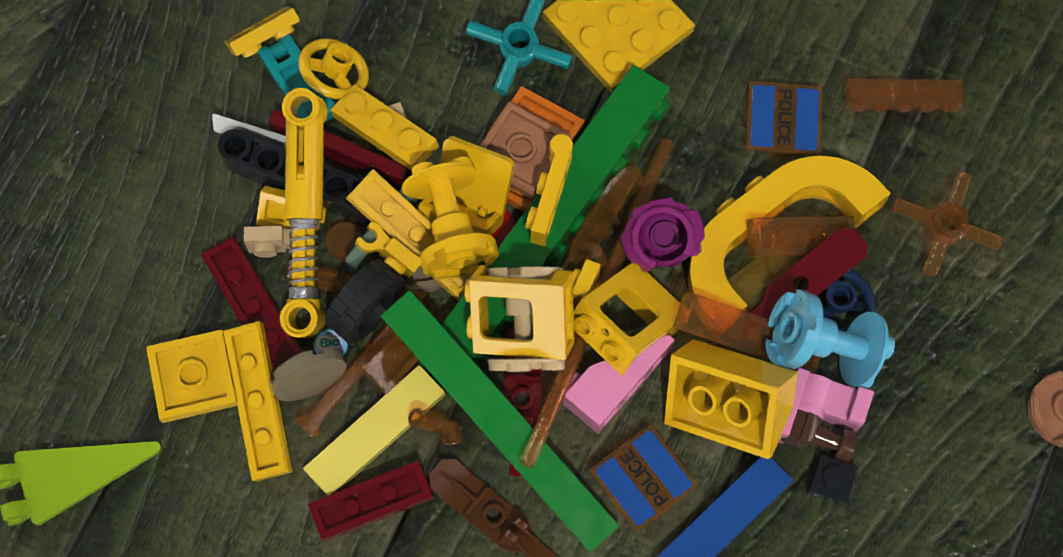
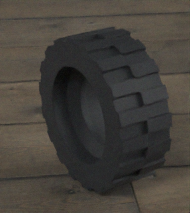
[325,259,405,345]

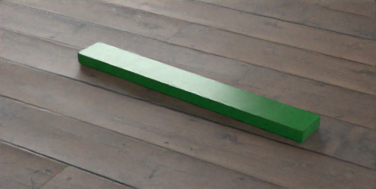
[381,290,619,552]

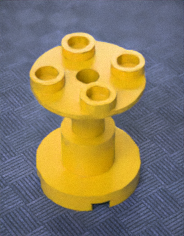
[402,156,499,279]

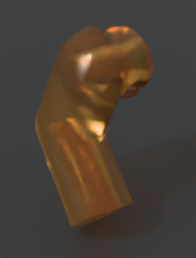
[408,408,463,445]

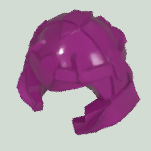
[620,197,705,272]

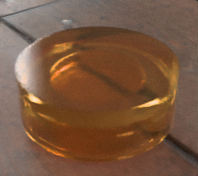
[326,222,363,262]

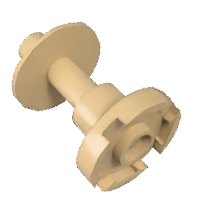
[486,267,566,372]

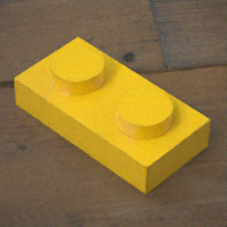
[224,6,300,58]

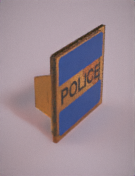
[746,81,823,158]
[589,424,699,533]

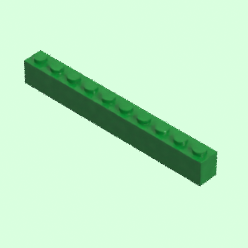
[419,65,671,375]

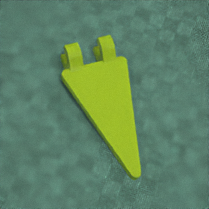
[0,441,161,526]

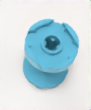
[766,290,895,389]

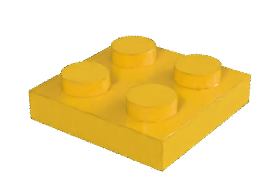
[146,329,237,423]

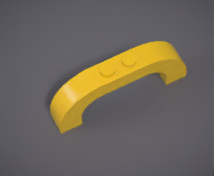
[687,156,891,339]

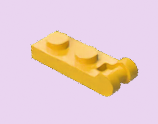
[525,134,573,247]

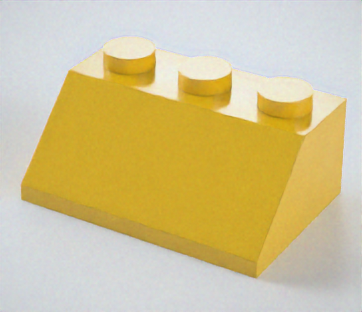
[664,339,798,460]

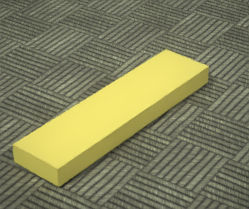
[303,365,445,496]

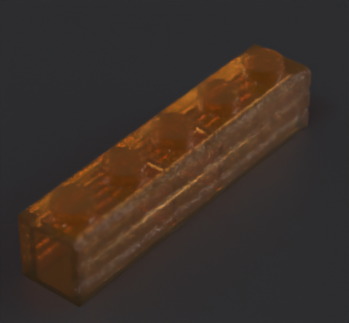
[844,79,964,113]

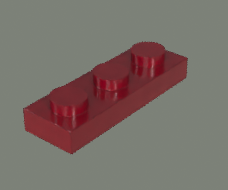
[308,460,433,543]

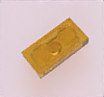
[728,241,798,316]

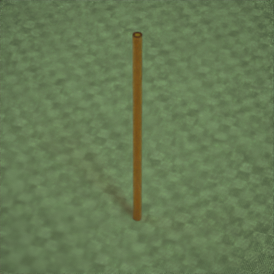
[519,138,674,468]

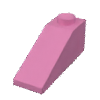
[563,335,675,434]

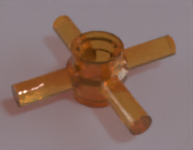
[891,172,1004,277]

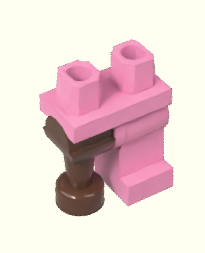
[778,368,874,463]

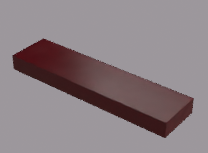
[269,110,409,191]
[200,236,302,379]

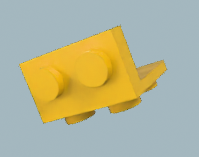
[418,136,515,236]

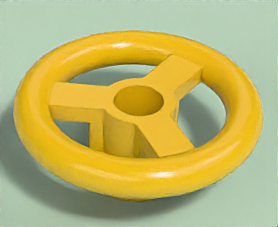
[298,39,369,100]

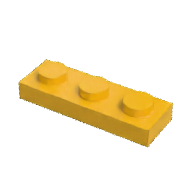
[330,84,439,170]

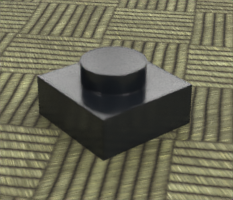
[808,454,859,506]

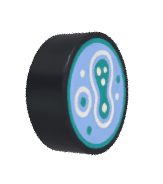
[312,327,351,362]

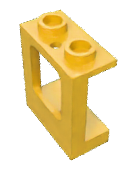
[573,263,690,376]
[465,265,574,360]

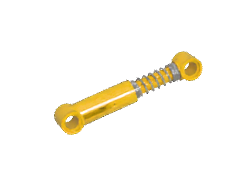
[280,88,328,339]

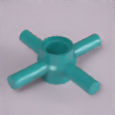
[466,0,573,95]

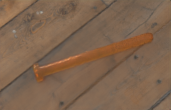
[295,289,428,439]

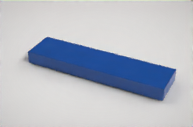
[657,457,794,557]

